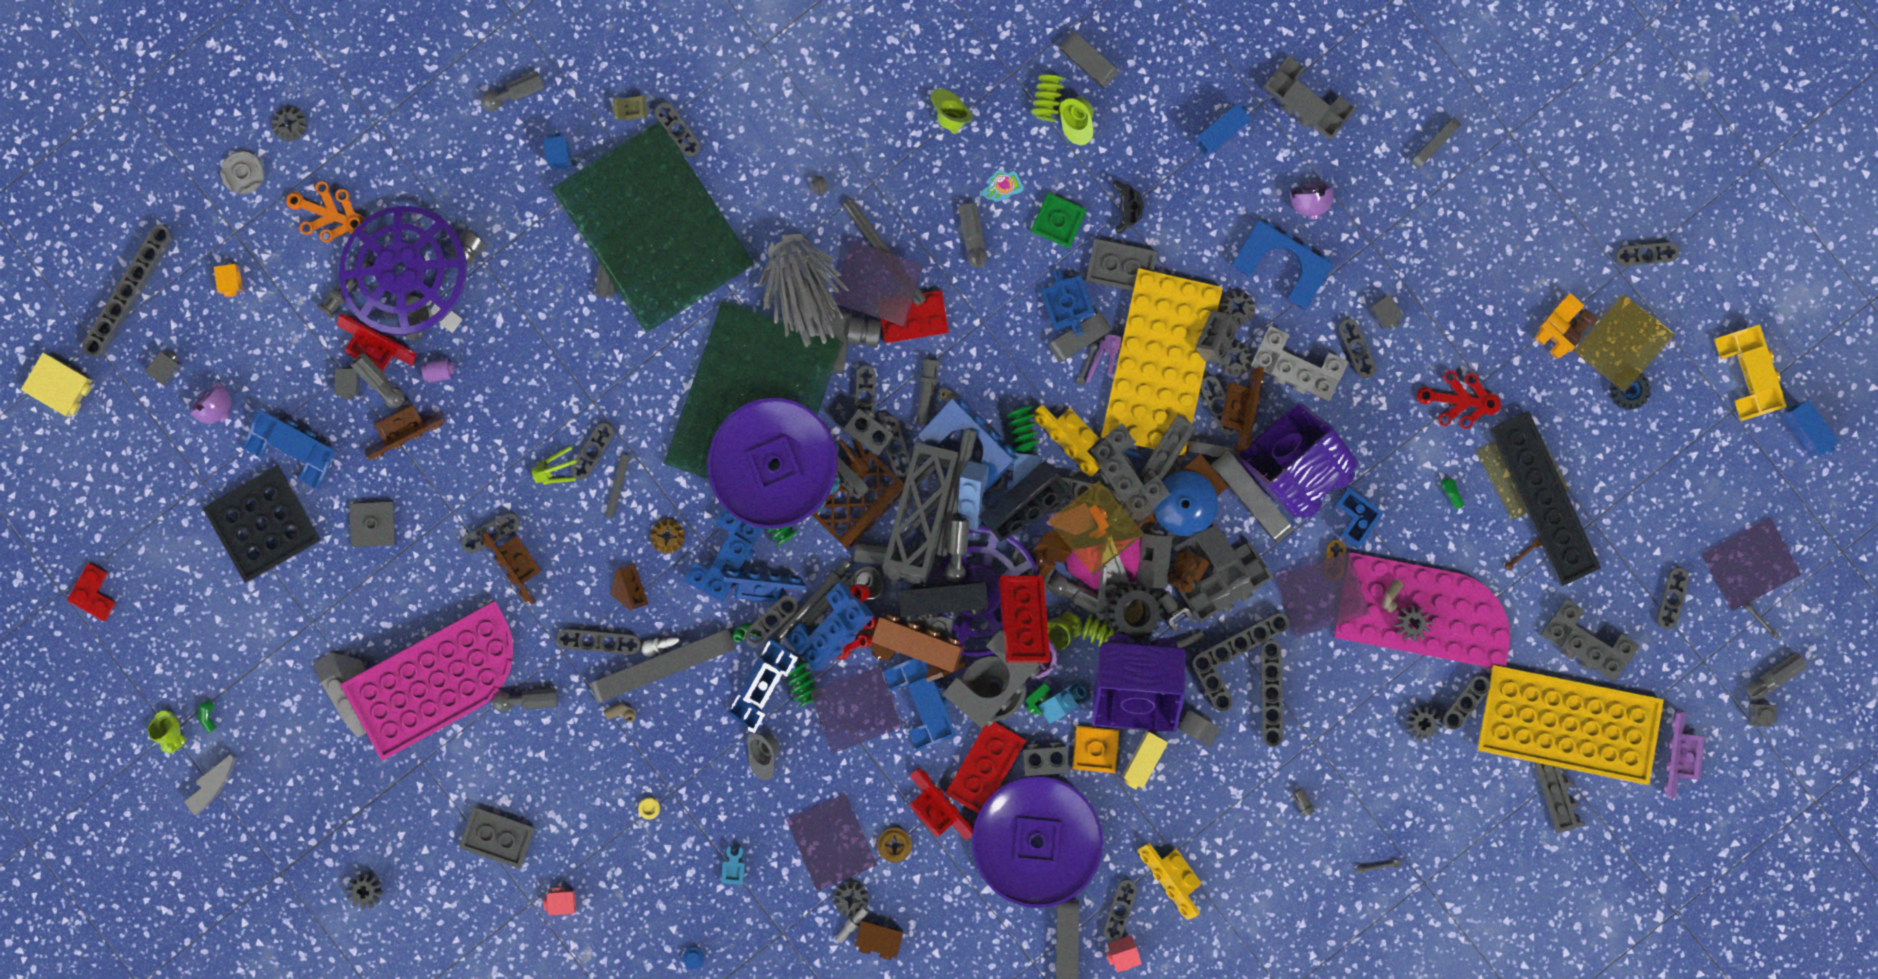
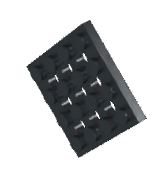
[203,465,322,583]

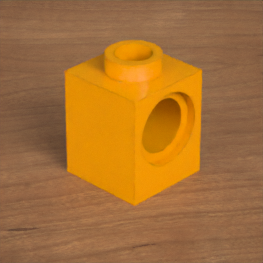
[214,264,243,297]

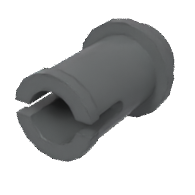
[1291,788,1315,817]

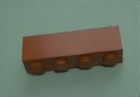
[871,613,965,672]

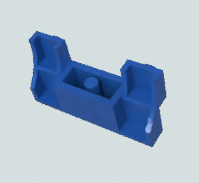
[241,410,337,490]
[684,508,763,602]
[787,582,874,671]
[728,637,798,733]
[883,658,956,752]

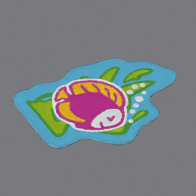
[981,170,1024,202]

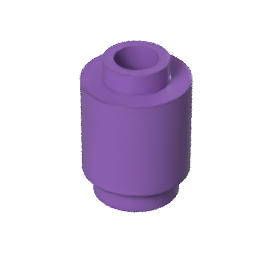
[421,358,455,383]

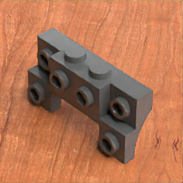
[1263,55,1357,141]
[1091,423,1171,521]
[1165,520,1251,603]
[1178,541,1274,623]
[1540,599,1640,682]

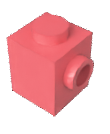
[543,887,577,915]
[1106,935,1142,972]

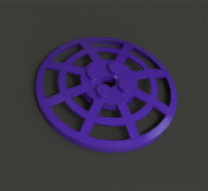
[339,206,467,335]
[911,526,1039,656]

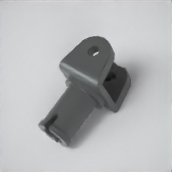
[1158,591,1195,633]

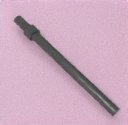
[757,559,852,656]

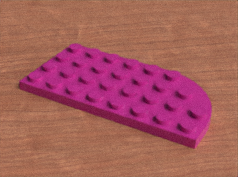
[1334,552,1510,668]
[340,600,513,761]

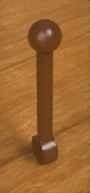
[1505,539,1541,570]

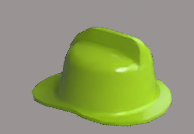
[931,89,973,134]
[1059,95,1094,145]

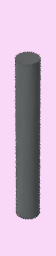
[605,454,630,519]

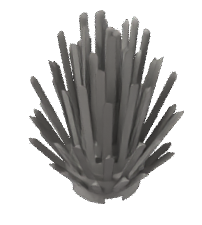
[758,234,849,347]

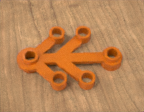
[286,181,366,243]

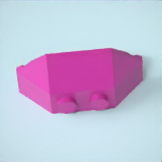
[1066,533,1149,590]

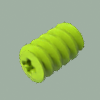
[1031,74,1066,122]
[1082,613,1116,647]

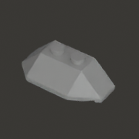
[314,652,366,738]

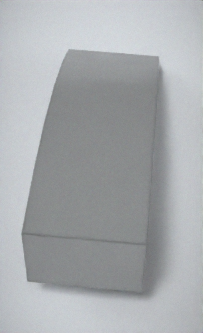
[184,754,237,816]

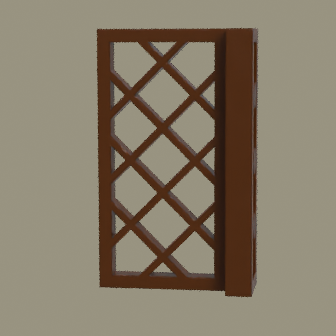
[812,452,905,551]

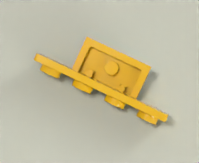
[1032,405,1100,477]
[1137,843,1202,920]

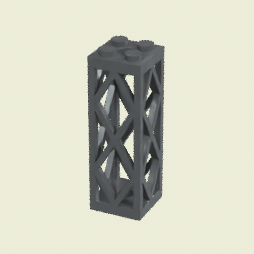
[883,442,958,587]

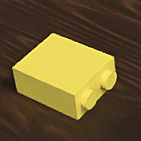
[21,353,93,417]
[1122,731,1168,790]

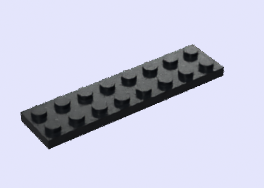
[1489,411,1601,586]

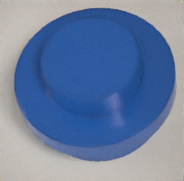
[682,947,704,969]

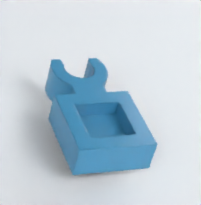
[721,846,745,885]

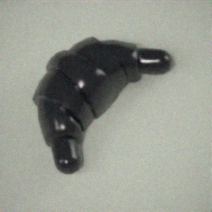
[1112,180,1144,234]

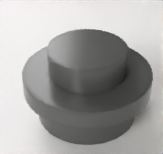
[810,175,828,197]

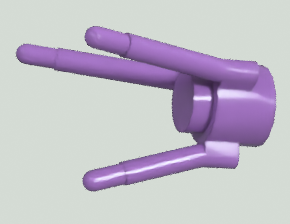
[1086,335,1122,383]

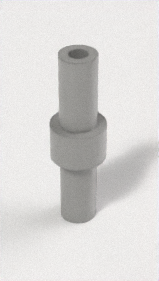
[835,906,869,943]

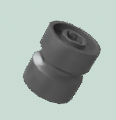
[447,228,487,269]
[848,317,881,348]

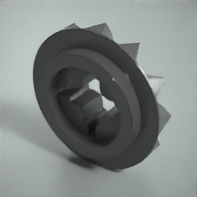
[272,107,307,141]
[1221,291,1255,326]
[1218,342,1252,376]
[834,881,869,916]

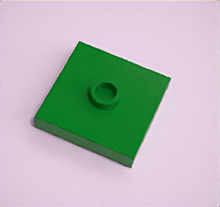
[1030,192,1087,249]

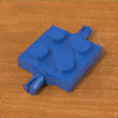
[1041,268,1096,337]

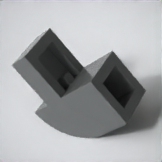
[405,294,432,342]
[1177,707,1221,748]

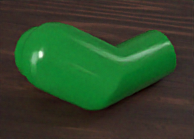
[1441,477,1464,509]
[732,623,761,643]
[197,700,217,734]

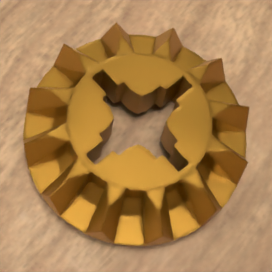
[650,519,685,554]
[877,828,912,863]

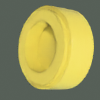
[638,797,660,819]

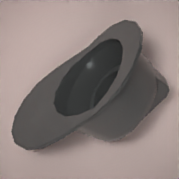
[747,731,781,780]

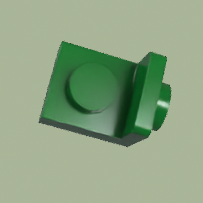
[1024,682,1050,716]

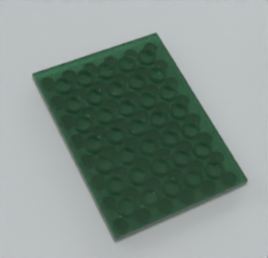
[551,122,755,334]
[663,301,843,480]

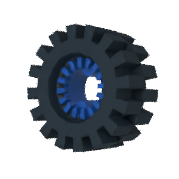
[1609,370,1651,410]

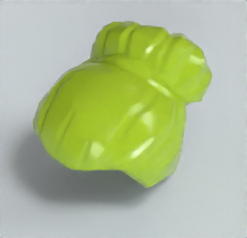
[1047,611,1083,650]
[147,711,186,753]

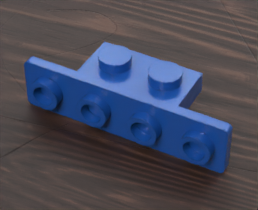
[719,568,806,603]

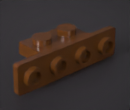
[1220,366,1264,452]
[365,402,445,460]
[481,529,542,605]

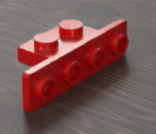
[337,313,416,372]
[909,768,973,840]

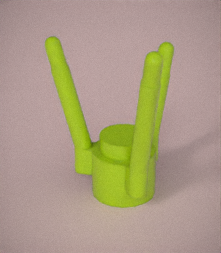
[531,446,577,485]

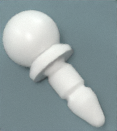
[641,637,679,657]

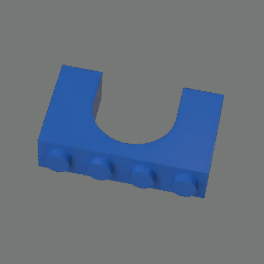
[1231,220,1333,311]
[918,397,1018,495]

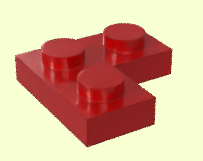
[67,563,117,622]

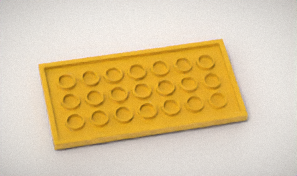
[1100,268,1223,456]
[1477,665,1664,785]

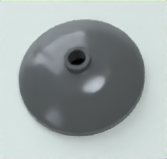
[963,656,1026,721]

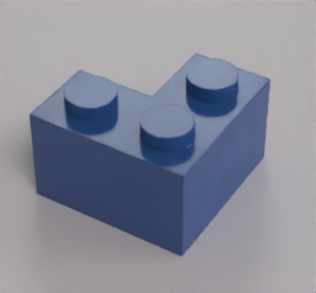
[1334,487,1385,548]

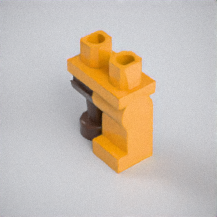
[1534,293,1598,359]

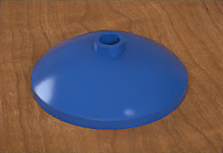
[1153,471,1218,536]

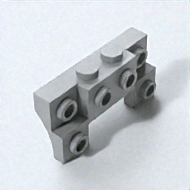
[1250,326,1348,402]

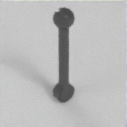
[1076,343,1098,385]
[1745,603,1779,639]
[1356,859,1401,874]

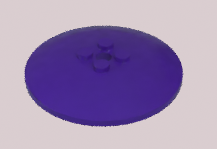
[708,398,838,529]
[972,776,1103,908]

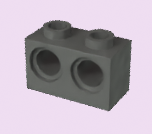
[1195,311,1239,364]
[843,408,894,456]
[1023,742,1069,776]

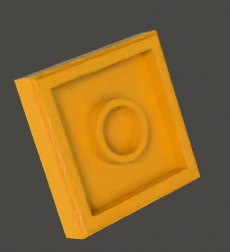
[1072,726,1120,773]

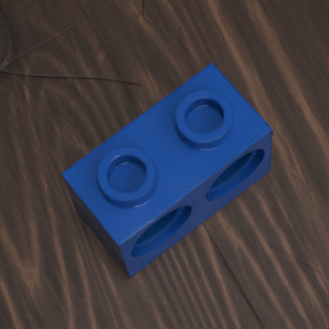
[543,133,573,170]

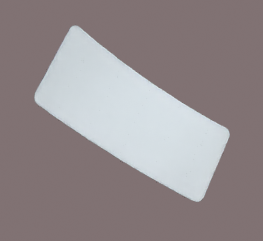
[427,300,462,333]

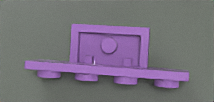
[1664,712,1705,799]

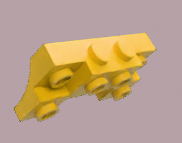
[1714,324,1787,421]

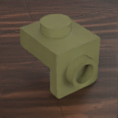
[613,96,648,121]

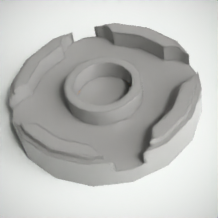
[220,151,265,195]

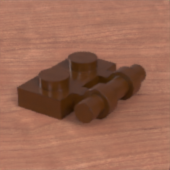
[1167,548,1210,592]

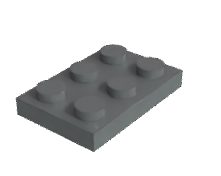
[1085,239,1158,291]
[459,806,536,869]

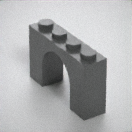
[943,627,1041,728]

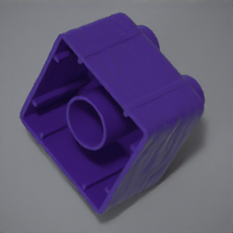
[1237,403,1358,518]
[1092,634,1186,733]

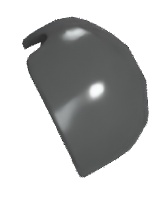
[850,566,885,600]

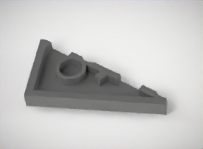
[1096,534,1137,620]

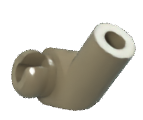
[604,703,636,723]

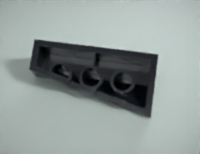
[979,460,1076,542]
[895,581,988,621]

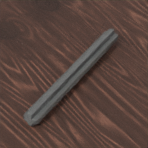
[843,198,925,306]
[936,429,976,556]

